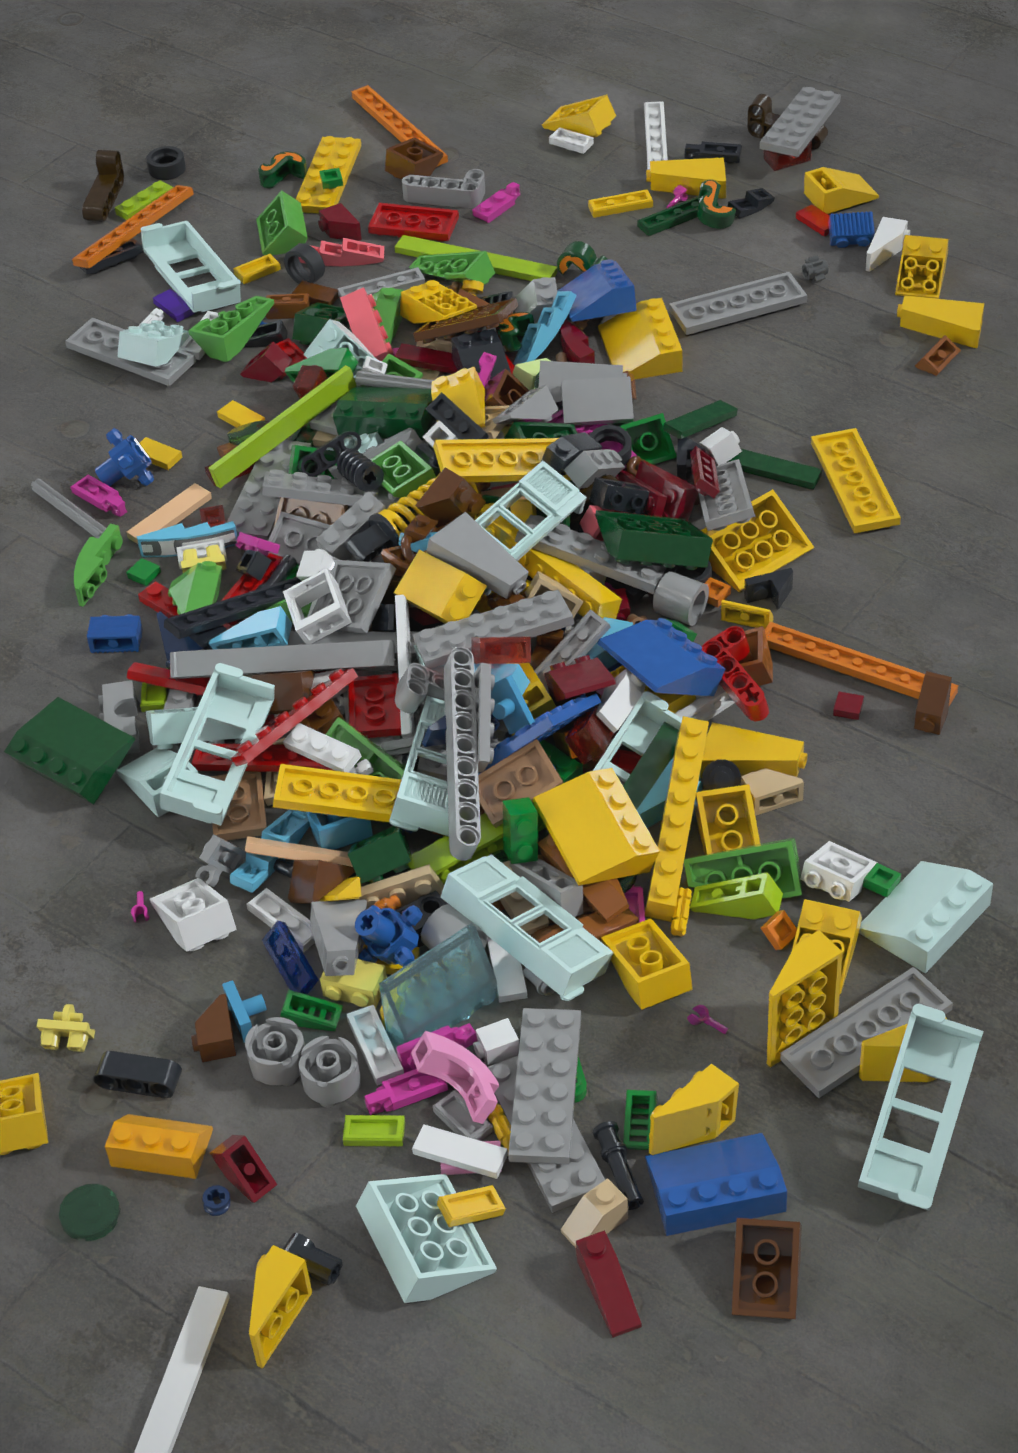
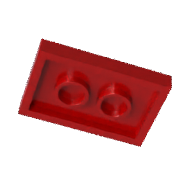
[349,673,401,738]

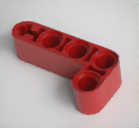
[702,626,769,722]

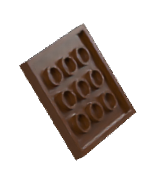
[413,298,518,344]

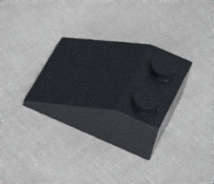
[451,329,511,379]

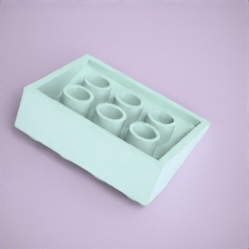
[859,861,993,973]
[356,1174,497,1303]

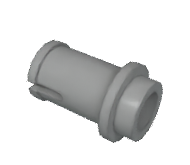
[523,967,555,996]

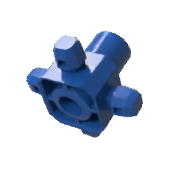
[95,428,154,486]
[355,905,423,968]

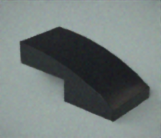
[727,188,775,218]

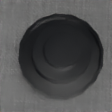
[702,759,741,790]

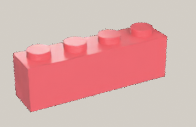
[340,287,394,361]

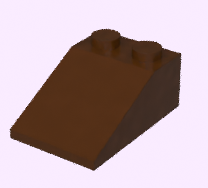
[732,1218,802,1320]

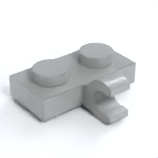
[196,834,246,887]

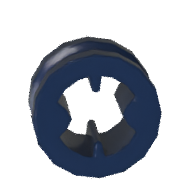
[203,1185,230,1216]

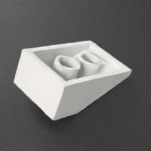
[150,878,237,952]

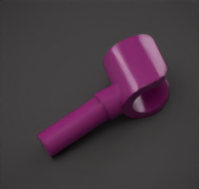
[687,1005,729,1034]

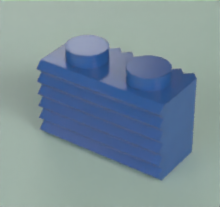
[829,211,875,248]
[87,614,143,653]

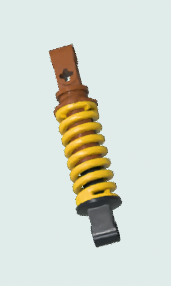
[345,476,491,562]

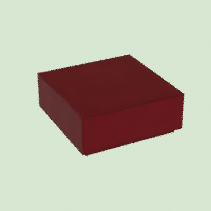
[833,691,864,720]

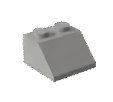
[515,277,557,324]

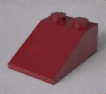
[635,460,698,521]
[544,655,616,703]

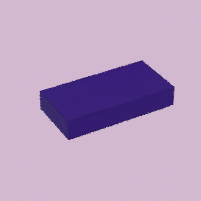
[153,289,195,322]

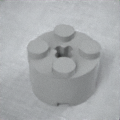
[245,1017,305,1086]
[299,1036,361,1107]

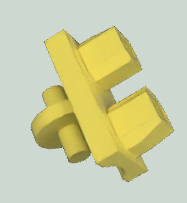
[181,545,227,573]
[37,1004,95,1052]

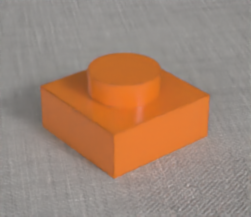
[705,577,731,607]
[761,910,797,950]

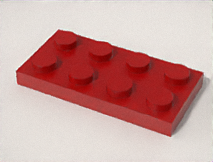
[368,203,459,241]

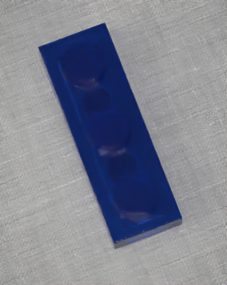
[262,920,319,995]

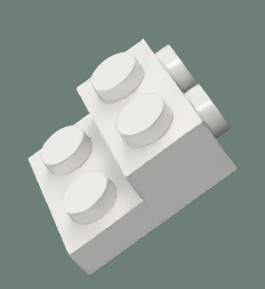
[800,841,877,902]

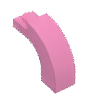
[411,1031,499,1124]

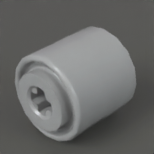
[653,571,709,626]
[421,904,488,970]

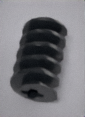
[337,448,384,492]

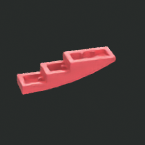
[299,238,384,266]

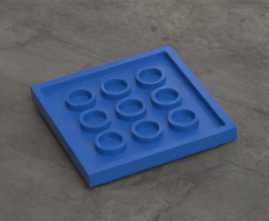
[478,693,601,775]

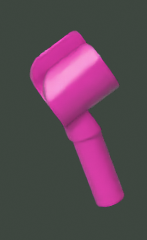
[667,185,688,208]
[131,891,150,923]

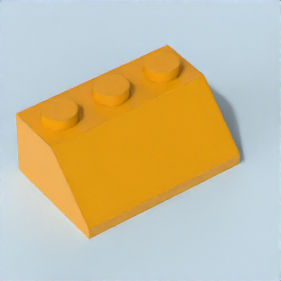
[105,1114,213,1179]

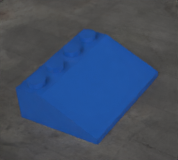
[557,260,637,322]
[597,618,725,696]
[645,1133,787,1236]

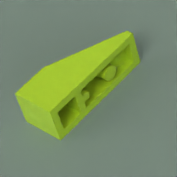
[690,872,783,920]

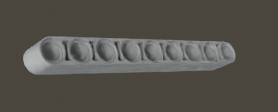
[170,640,395,679]
[444,647,481,861]

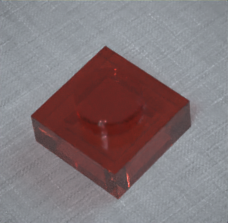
[200,505,226,528]

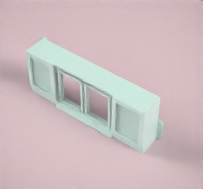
[141,221,241,312]
[475,461,587,596]
[160,663,275,825]
[593,691,682,782]
[389,696,449,836]
[441,855,613,1001]
[858,1004,984,1210]

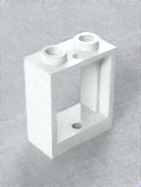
[283,568,352,644]

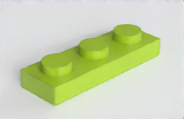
[115,180,173,220]

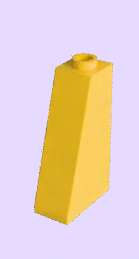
[646,158,726,199]
[897,295,984,348]
[700,722,808,778]

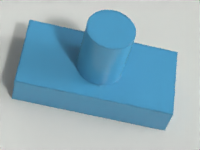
[491,675,535,735]
[222,980,267,1043]

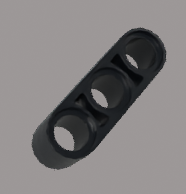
[298,431,362,477]
[93,1051,182,1098]

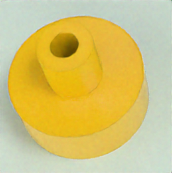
[462,280,484,296]

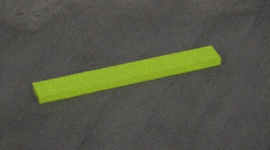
[395,235,558,281]
[209,365,357,488]

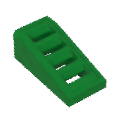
[280,989,343,1031]
[623,1090,658,1150]

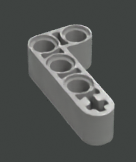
[402,169,485,208]
[395,663,445,713]

